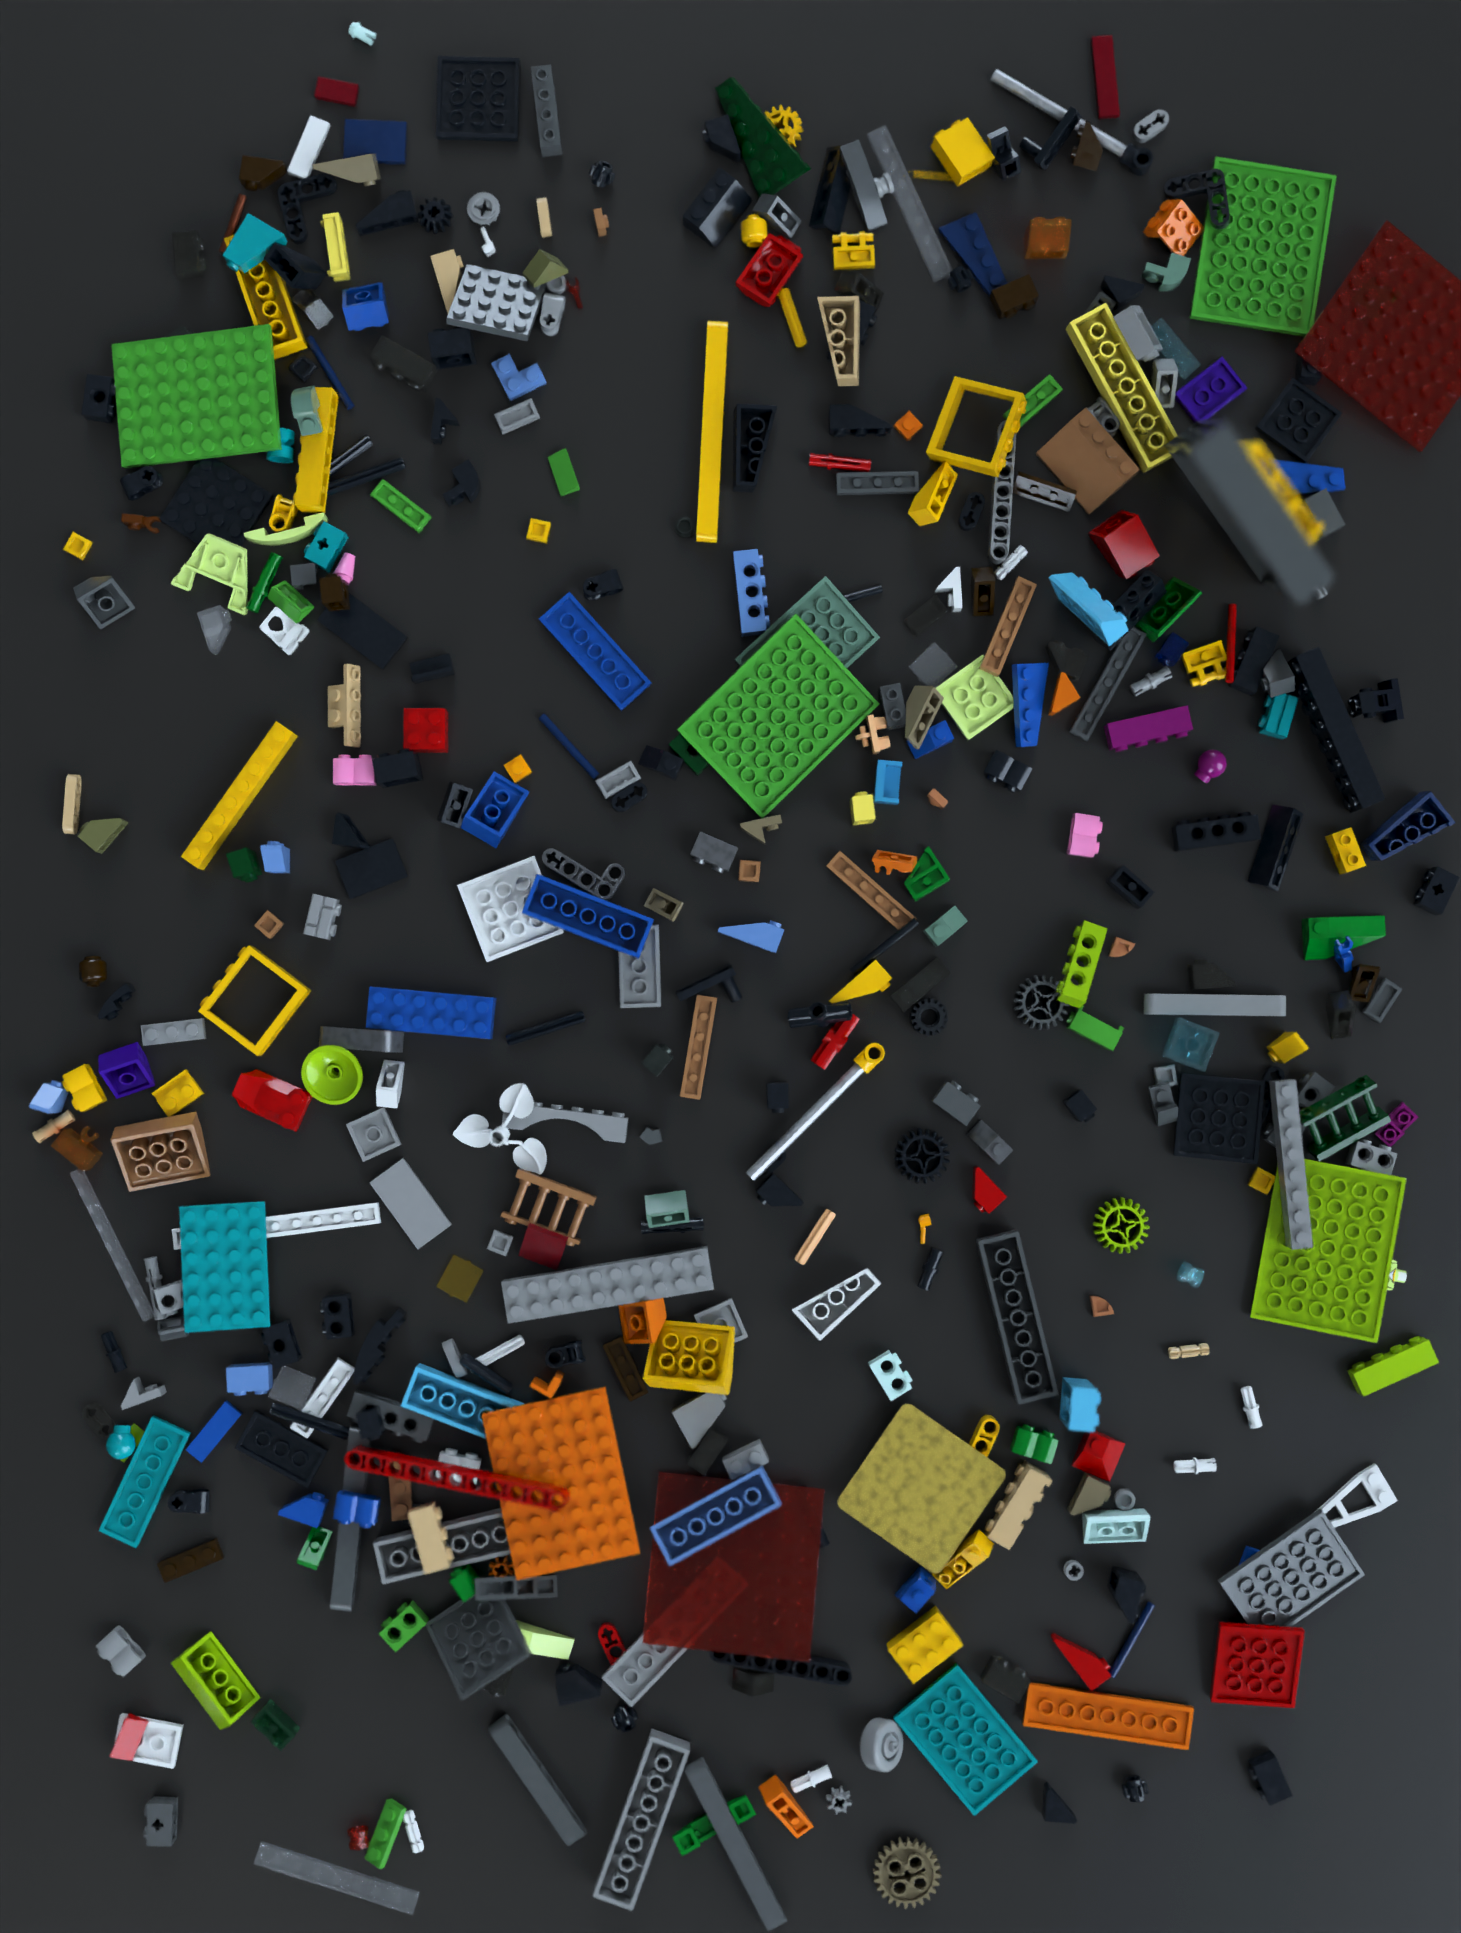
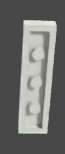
[290,1357,355,1439]

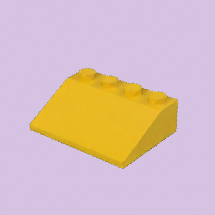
[643,1320,735,1395]

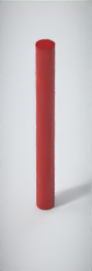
[1225,604,1237,683]

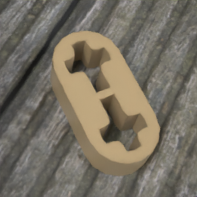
[536,197,552,238]

